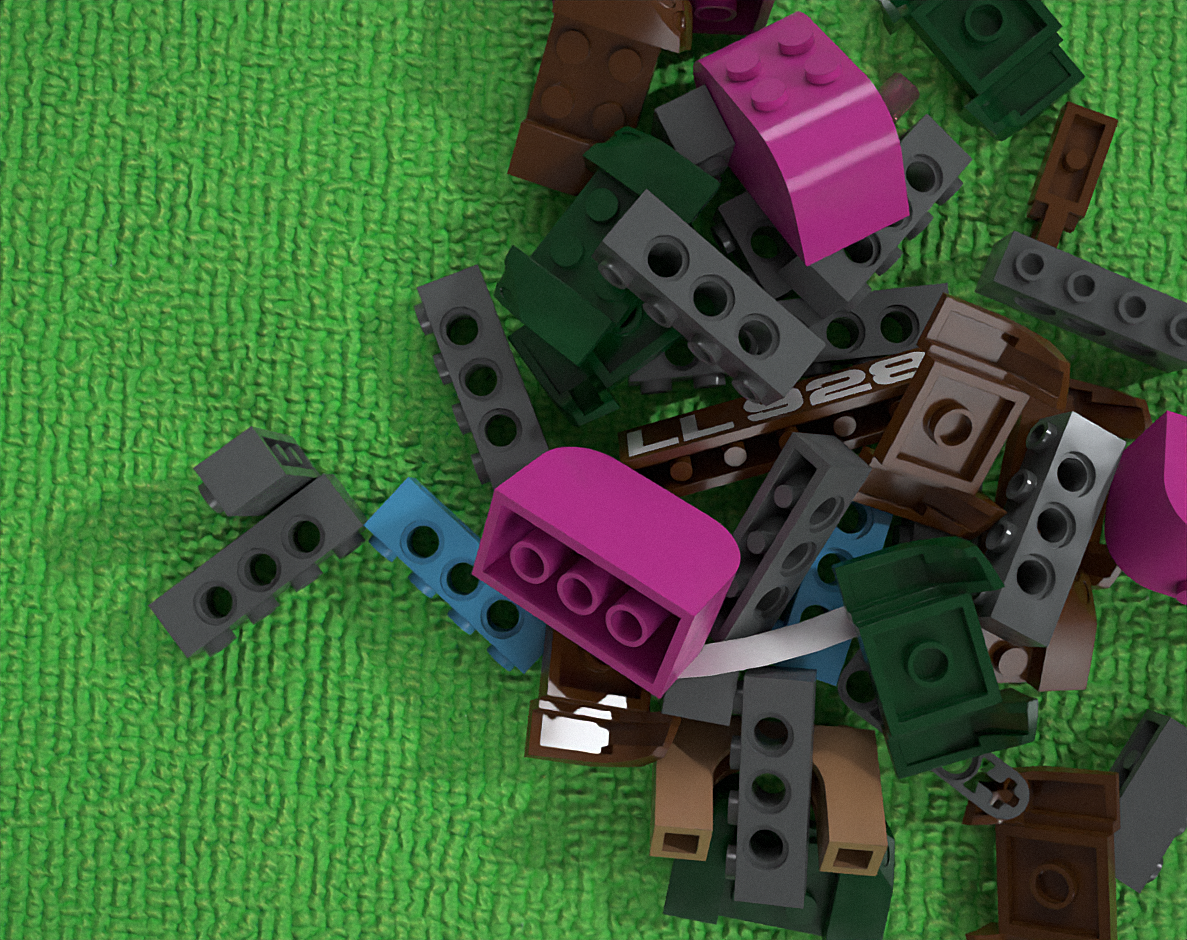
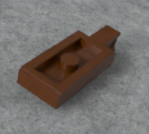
[1026,101,1118,248]

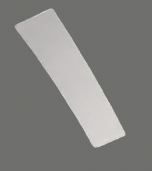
[677,606,857,678]

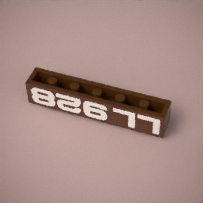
[618,347,925,497]

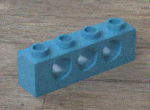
[364,477,546,674]
[772,501,893,686]

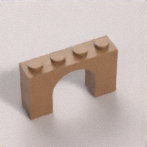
[649,711,888,876]

